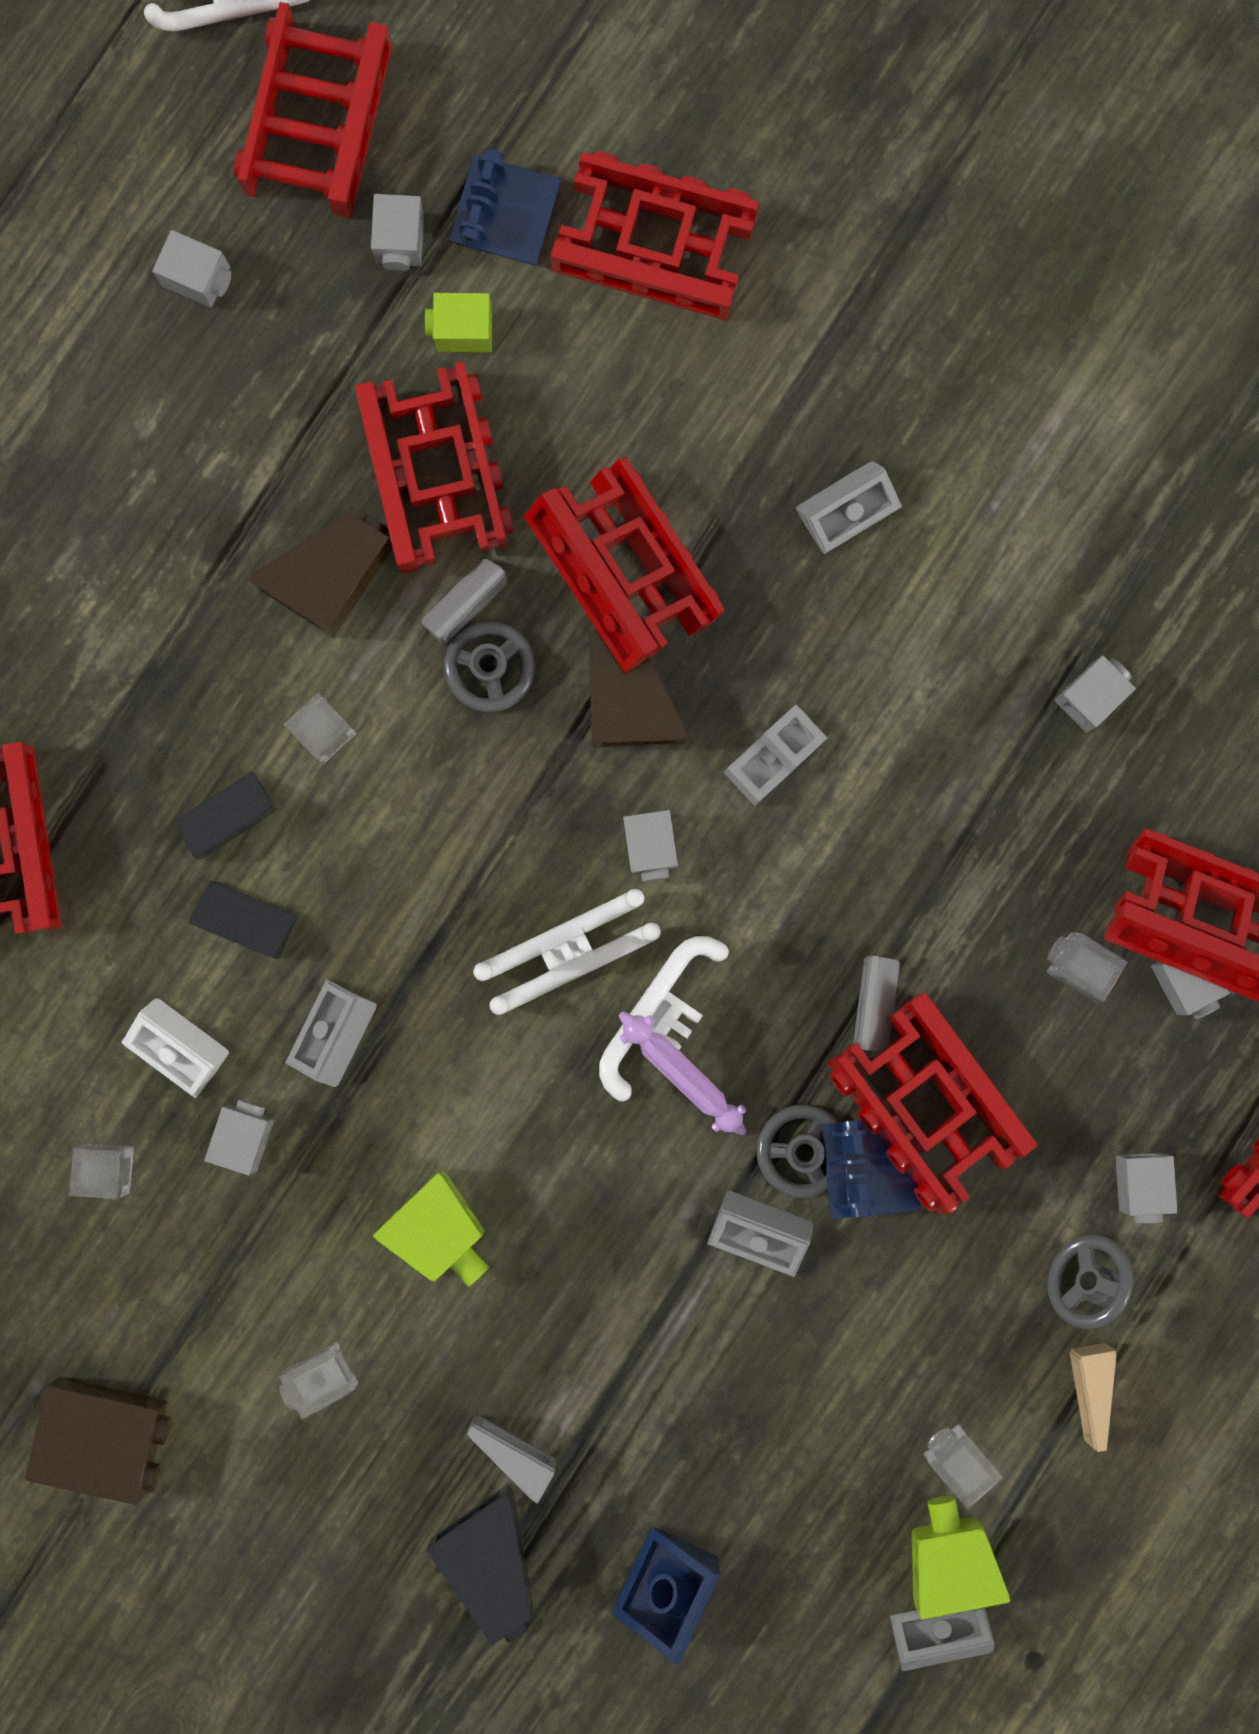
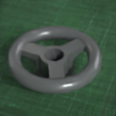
[444,621,536,712]
[757,1105,840,1198]
[1047,1235,1134,1329]

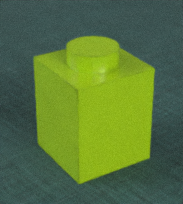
[425,293,492,353]

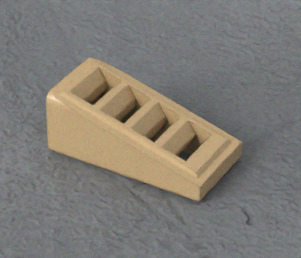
[1069,1343,1116,1452]

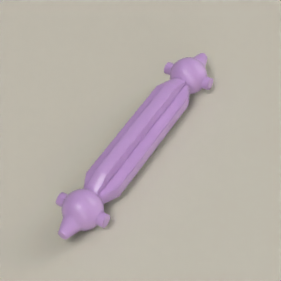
[619,1011,747,1136]

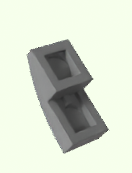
[723,705,827,806]

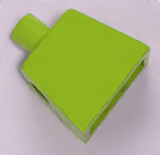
[373,1169,489,1287]
[912,1496,1010,1620]

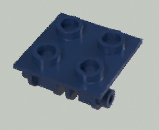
[449,149,562,266]
[821,1120,921,1219]

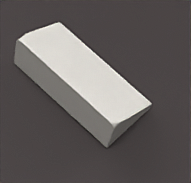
[122,998,229,1098]

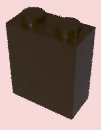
[25,1377,171,1505]

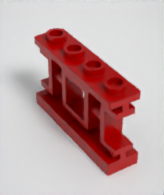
[551,151,759,321]
[355,361,514,574]
[524,457,725,673]
[0,742,62,934]
[1104,829,1259,1002]
[827,992,1038,1214]

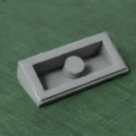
[796,461,902,554]
[421,559,508,645]
[853,956,900,1052]
[285,979,377,1087]
[707,1191,814,1277]
[890,1607,995,1671]

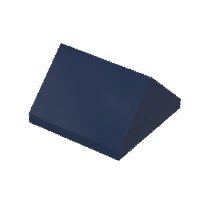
[612,1527,720,1664]

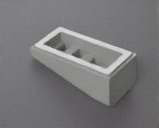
[467,1415,557,1503]

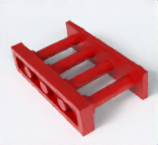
[234,2,393,219]

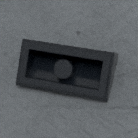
[174,771,278,860]
[189,881,298,959]

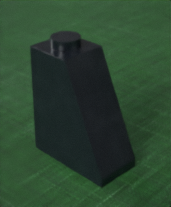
[427,1484,533,1646]

